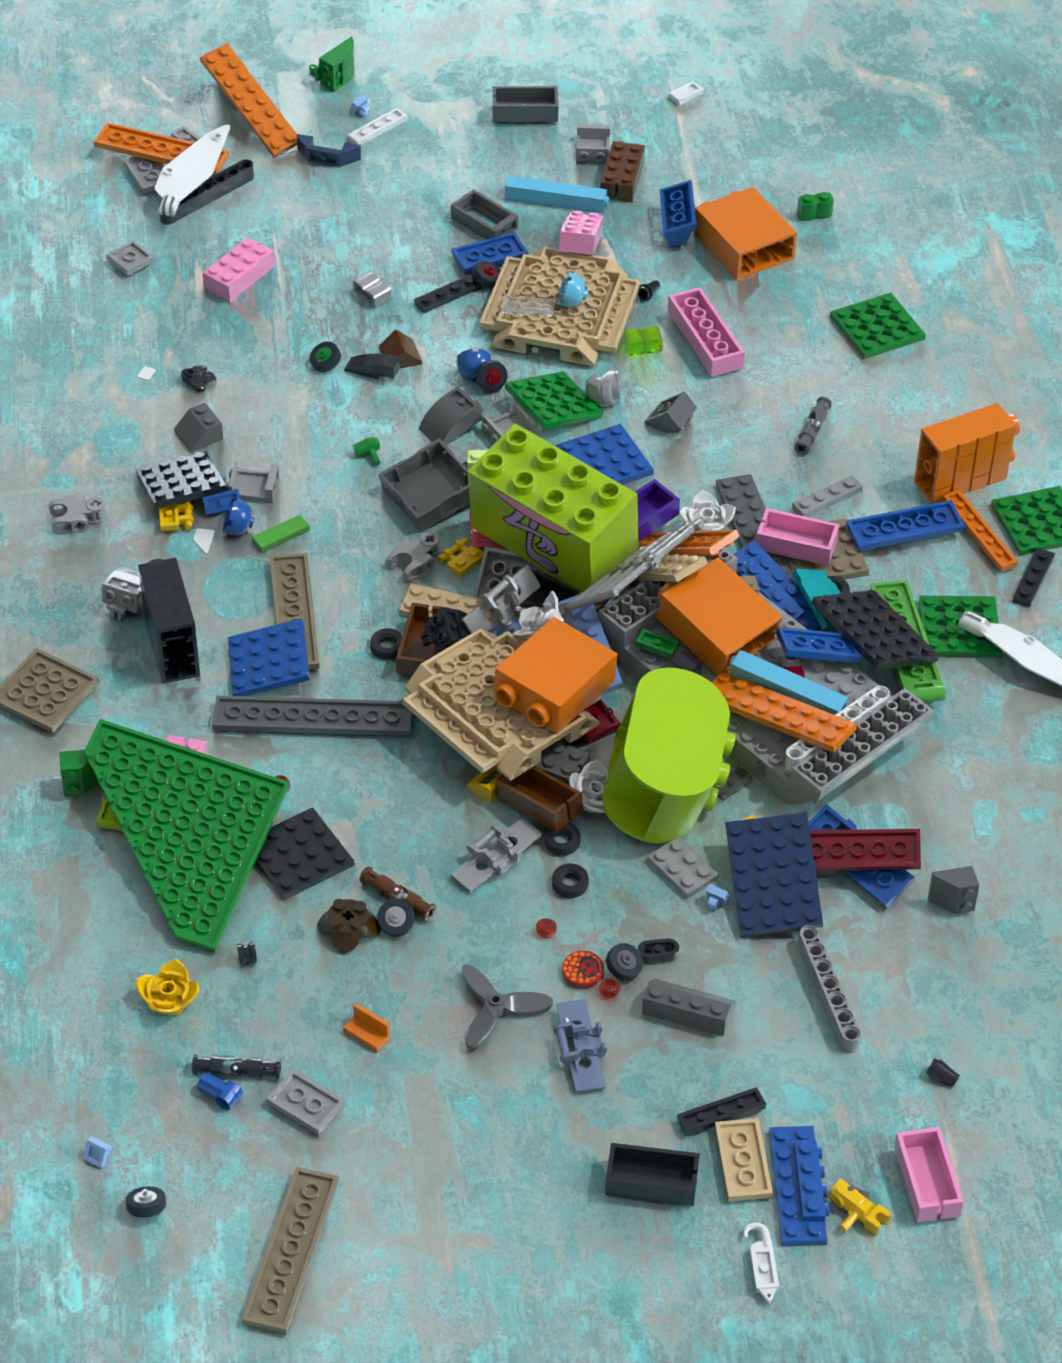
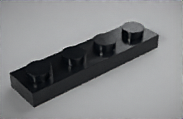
[414,274,481,314]
[1012,548,1055,607]
[677,1087,766,1136]

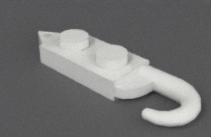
[743,1223,779,1304]

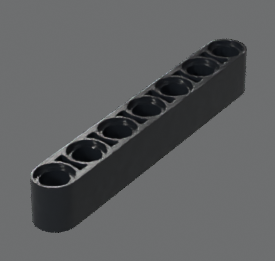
[159,159,254,225]

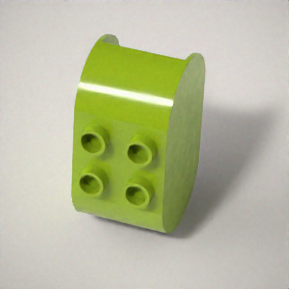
[602,668,736,844]

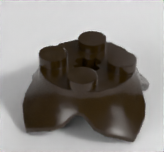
[317,899,381,955]

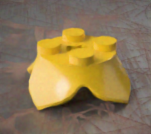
[136,958,200,1016]

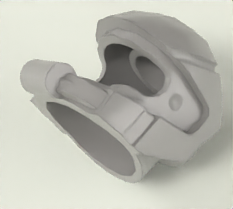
[585,368,620,407]

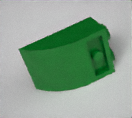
[309,36,355,92]

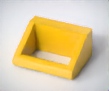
[467,762,502,804]

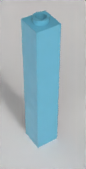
[505,176,609,213]
[729,650,848,715]

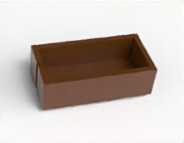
[600,141,645,202]
[396,602,448,676]
[494,766,583,832]

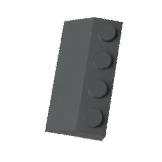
[642,978,736,1036]

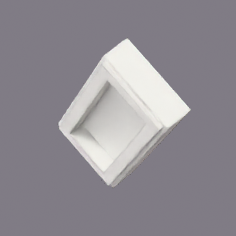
[668,81,704,105]

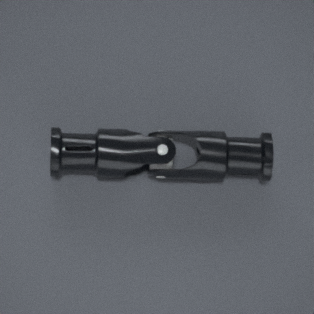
[192,1055,281,1079]

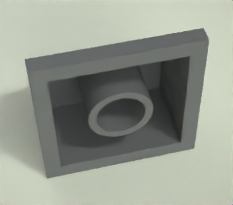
[644,391,697,434]
[174,402,223,452]
[928,866,979,914]

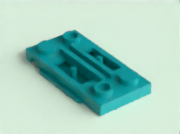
[792,569,840,630]

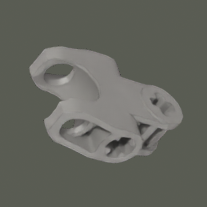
[49,494,107,534]
[386,532,440,581]

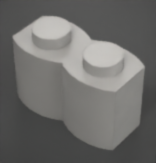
[353,272,391,308]

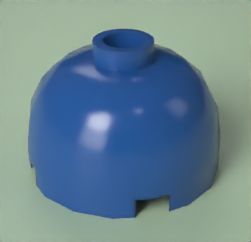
[456,349,491,382]
[222,498,255,536]

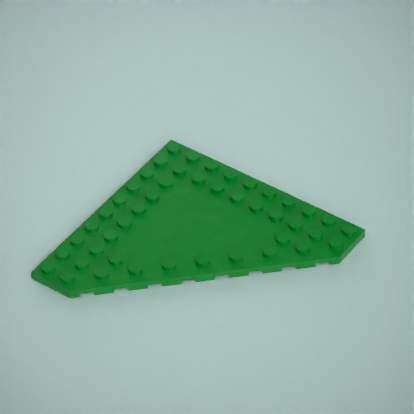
[84,719,290,953]

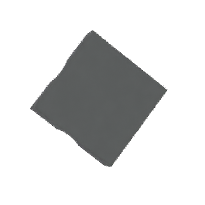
[378,438,470,532]

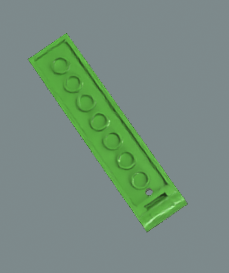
[870,580,945,703]

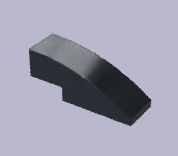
[345,354,400,379]

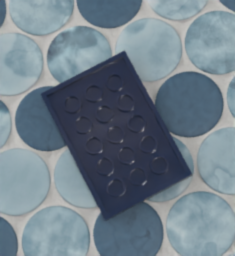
[725,811,824,938]

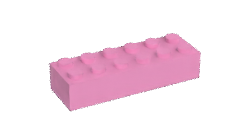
[668,287,745,377]

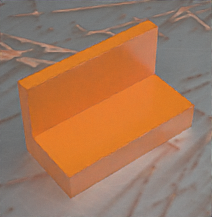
[343,1003,391,1053]

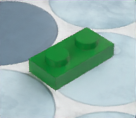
[635,628,679,659]

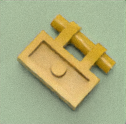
[159,500,194,531]
[437,537,484,578]

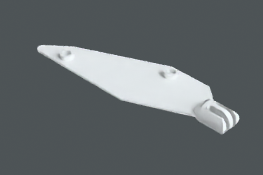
[154,125,230,216]
[958,610,1062,686]

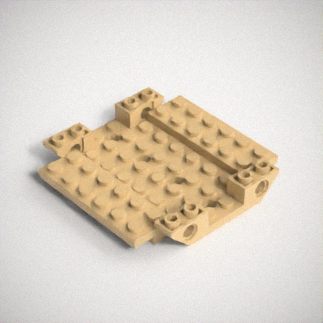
[479,246,641,367]
[403,628,602,781]

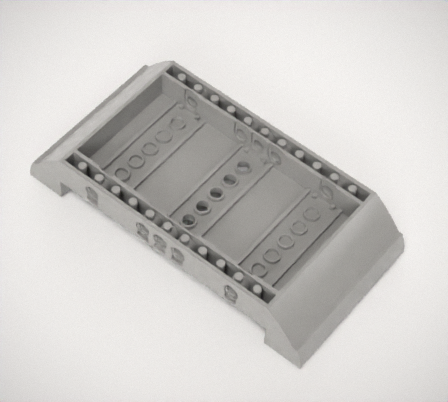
[599,547,934,804]

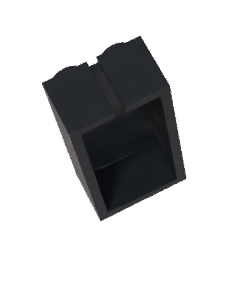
[605,1143,700,1206]

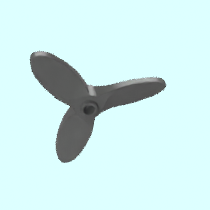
[462,964,553,1049]

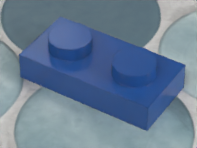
[202,489,241,515]

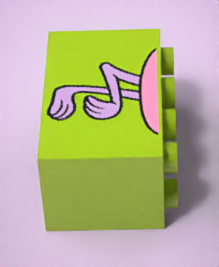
[467,423,639,593]

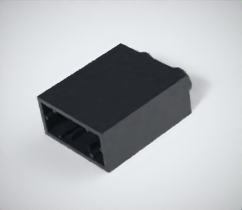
[138,557,200,684]

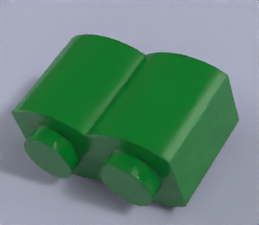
[797,192,834,221]

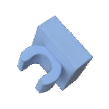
[349,94,370,117]
[706,884,730,911]
[83,1137,112,1168]

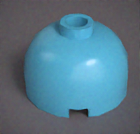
[557,272,588,308]

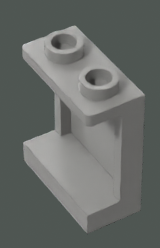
[576,124,610,163]
[481,401,539,444]
[226,461,279,503]

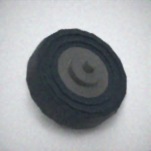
[606,943,644,981]

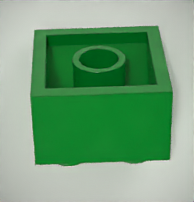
[59,749,98,796]

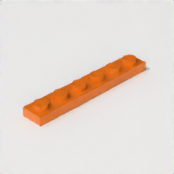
[942,490,1018,572]

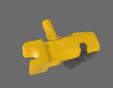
[829,1179,891,1236]

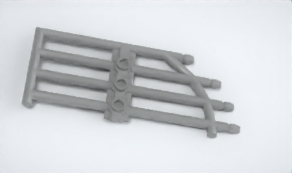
[565,515,709,611]

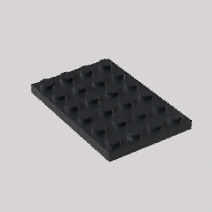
[812,590,940,670]

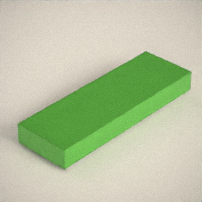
[252,515,310,552]

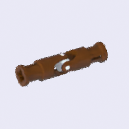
[359,866,436,921]

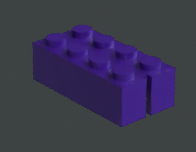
[635,479,680,542]

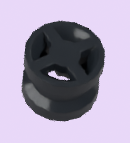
[237,941,257,965]

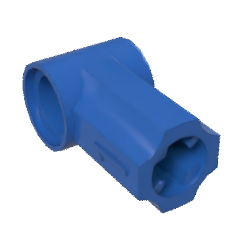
[196,1072,243,1110]

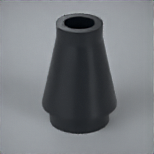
[637,279,660,300]
[926,1058,960,1086]

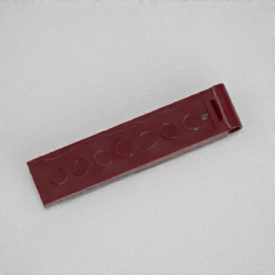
[809,828,921,875]

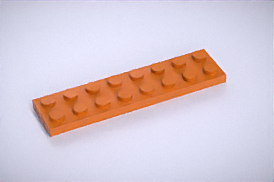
[200,43,297,158]
[93,122,229,175]
[638,530,740,557]
[711,672,856,753]

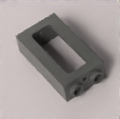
[451,189,518,239]

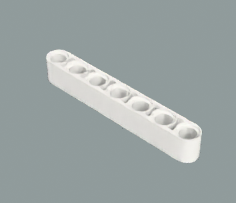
[785,686,890,772]

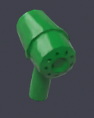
[353,436,381,466]

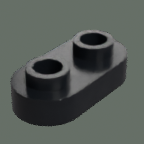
[637,938,679,962]

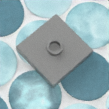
[106,240,155,276]

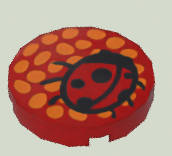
[562,951,604,989]

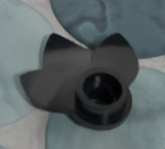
[181,365,217,390]

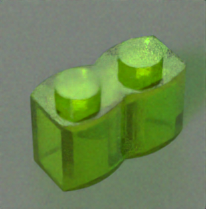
[624,326,663,356]

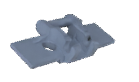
[553,999,607,1093]

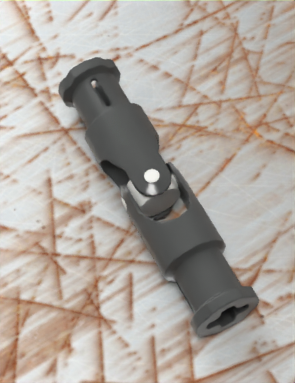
[794,396,832,455]

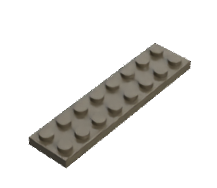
[270,553,319,670]
[242,1167,339,1334]

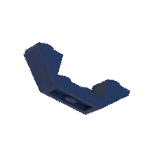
[297,134,361,167]

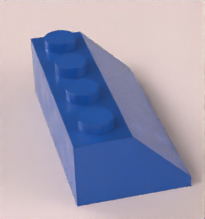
[659,180,697,248]

